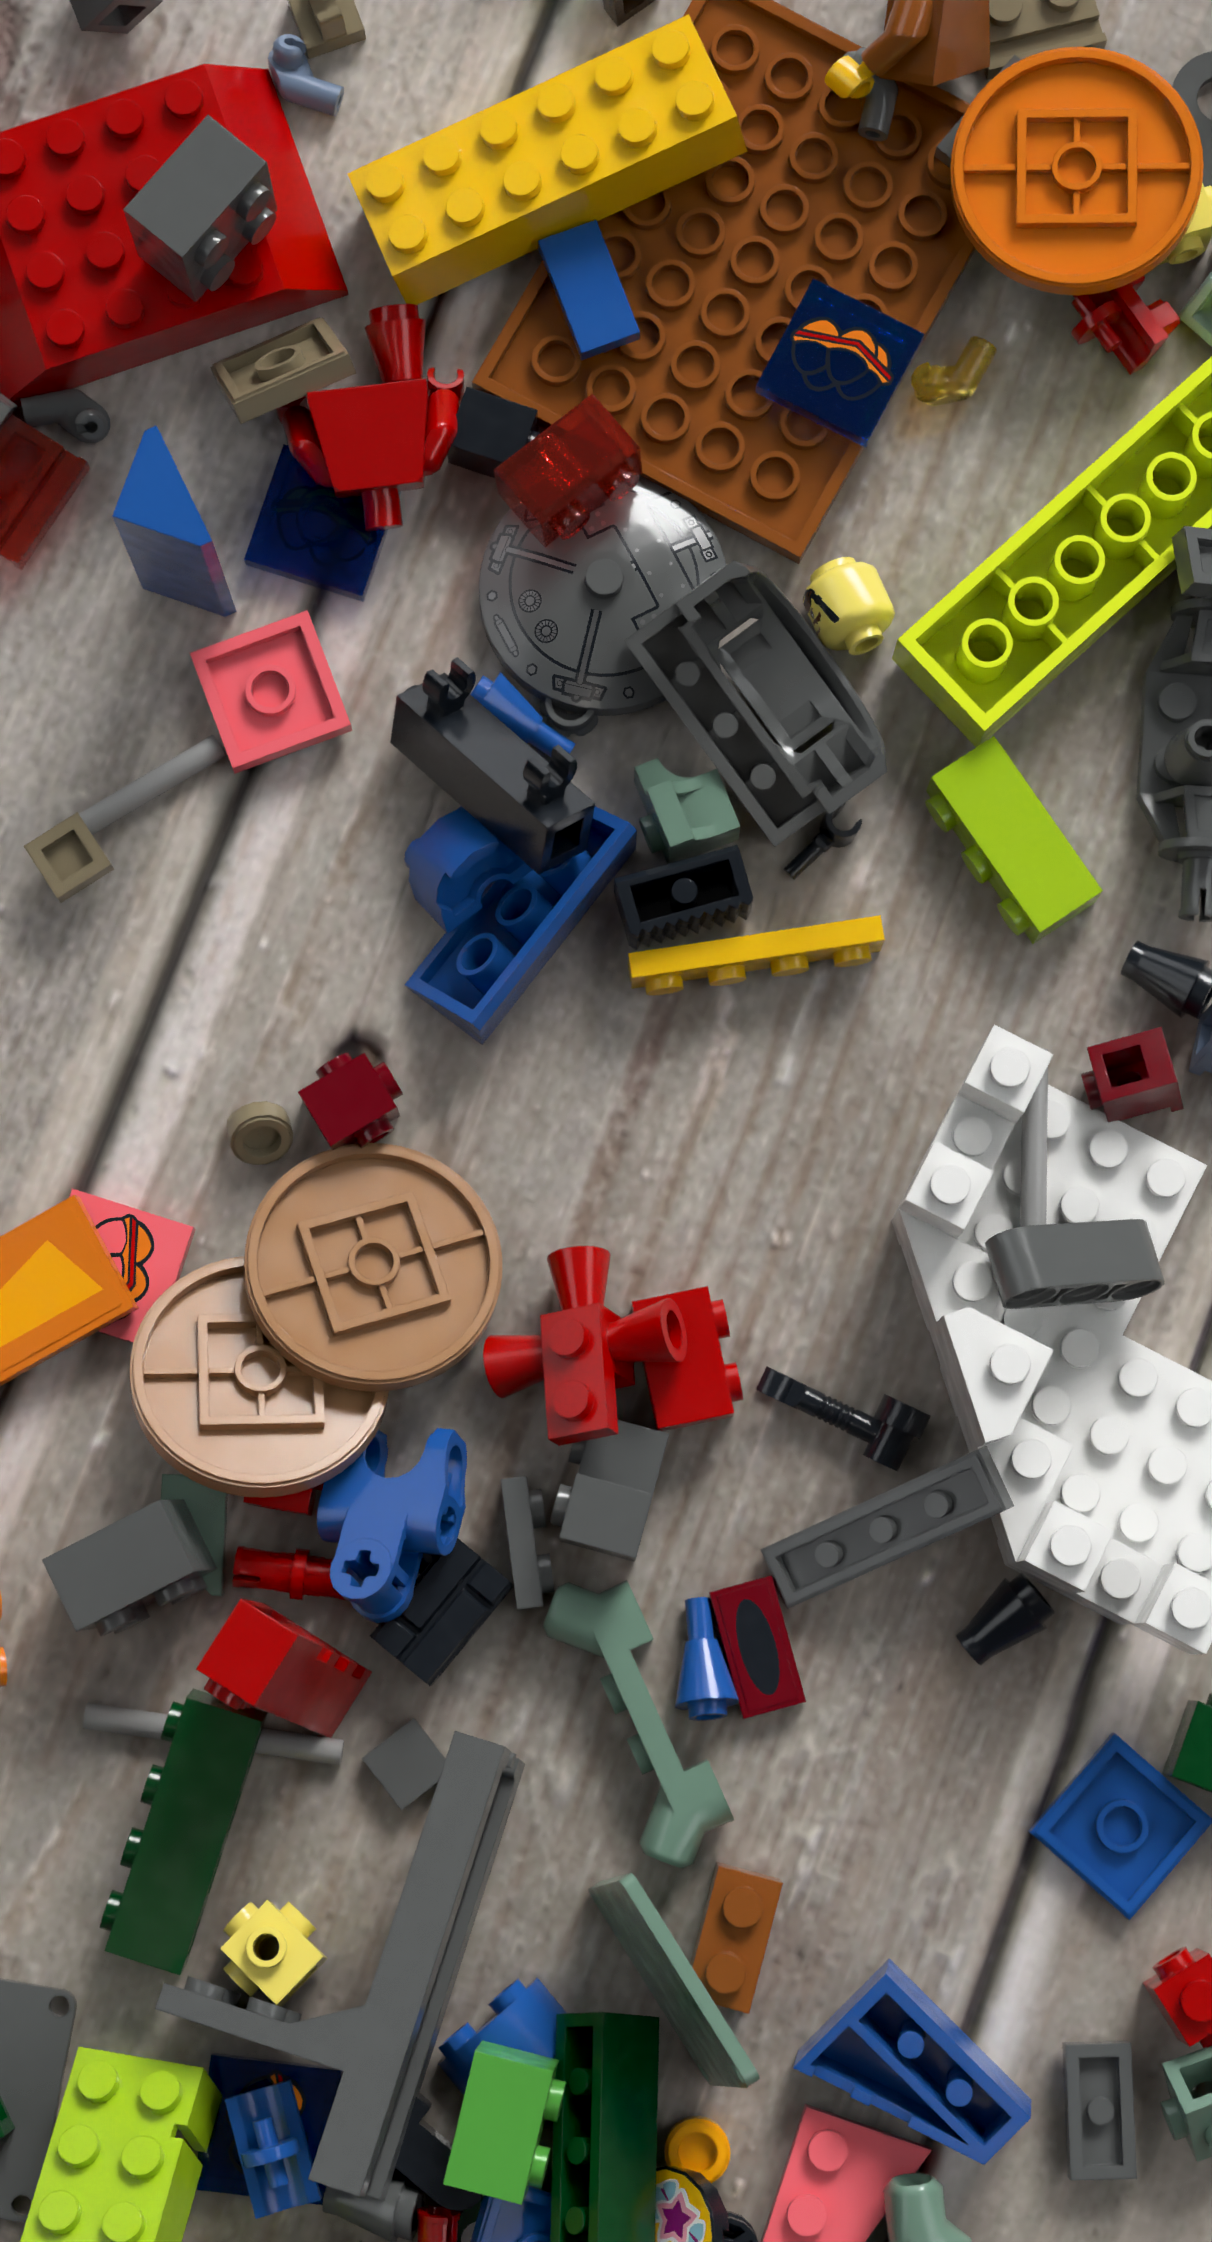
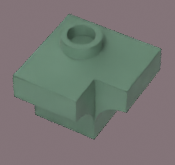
[634,758,741,864]

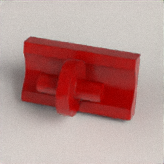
[1071,276,1180,375]

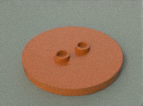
[950,47,1204,295]

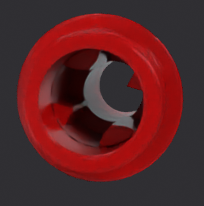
[364,304,426,383]

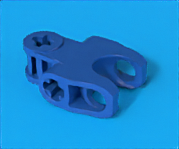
[317,1428,467,1623]

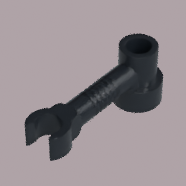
[756,1366,931,1471]

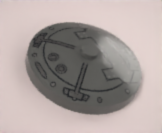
[479,469,726,716]

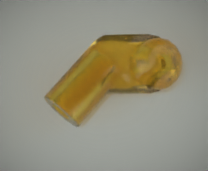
[911,336,997,406]

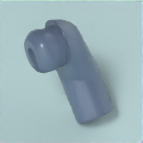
[268,34,344,117]

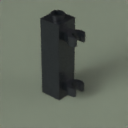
[390,657,595,875]

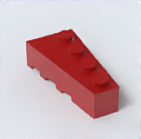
[196,1598,372,1738]

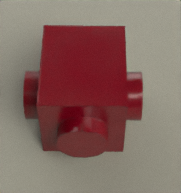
[298,1053,403,1150]

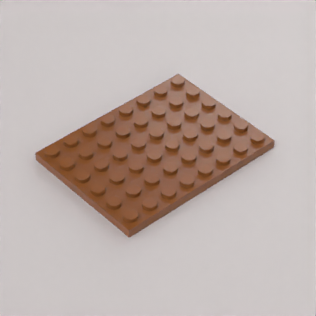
[472,0,976,564]

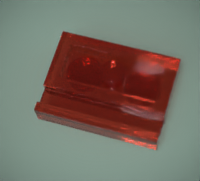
[0,414,90,570]

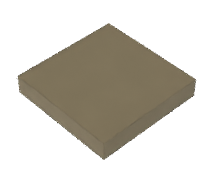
[210,317,356,424]

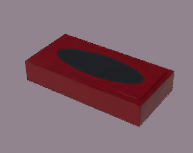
[709,1575,806,1719]

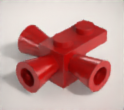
[483,1246,687,1446]

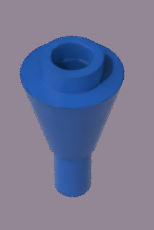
[470,671,576,757]
[675,1597,739,1721]

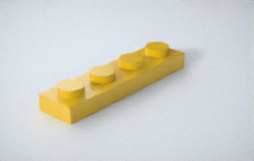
[628,915,885,995]

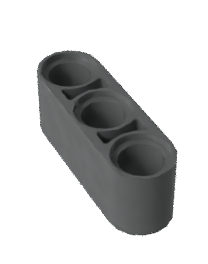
[985,1219,1165,1309]

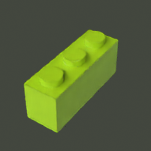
[925,736,1103,944]

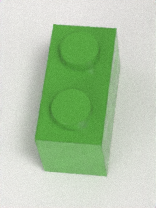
[443,2040,567,2205]

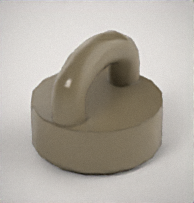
[226,1101,293,1165]

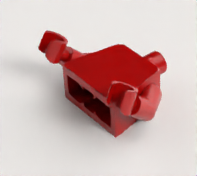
[275,367,464,531]

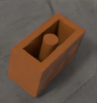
[690,1862,783,2014]

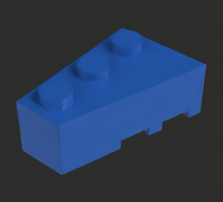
[793,1958,1031,2165]

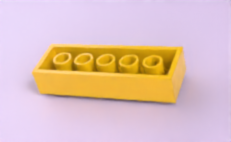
[347,14,747,305]

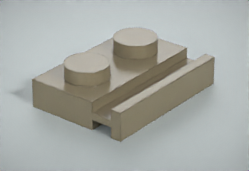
[984,0,1107,80]

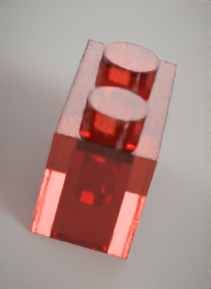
[494,393,643,548]

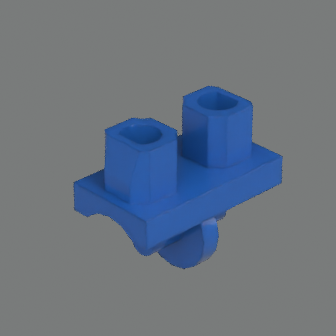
[225,2079,322,2219]

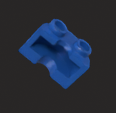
[404,806,533,934]
[438,1977,567,2096]

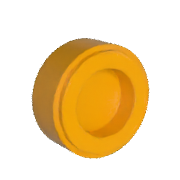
[664,2116,731,2183]

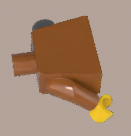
[824,0,990,99]

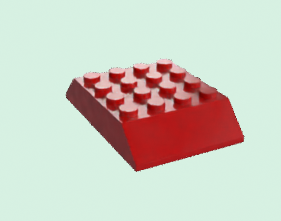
[0,64,349,407]

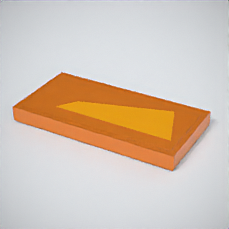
[0,1195,139,1386]

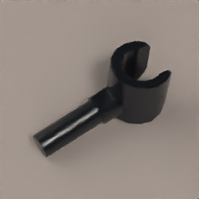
[784,802,862,880]

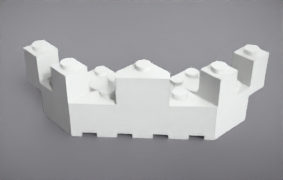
[891,1024,1212,1655]

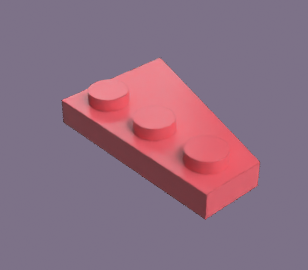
[760,2104,932,2242]

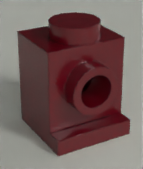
[1081,1027,1184,1122]

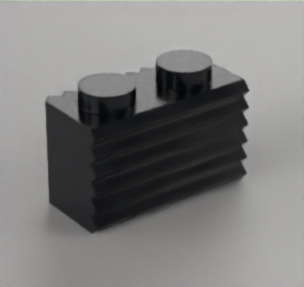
[614,845,753,950]

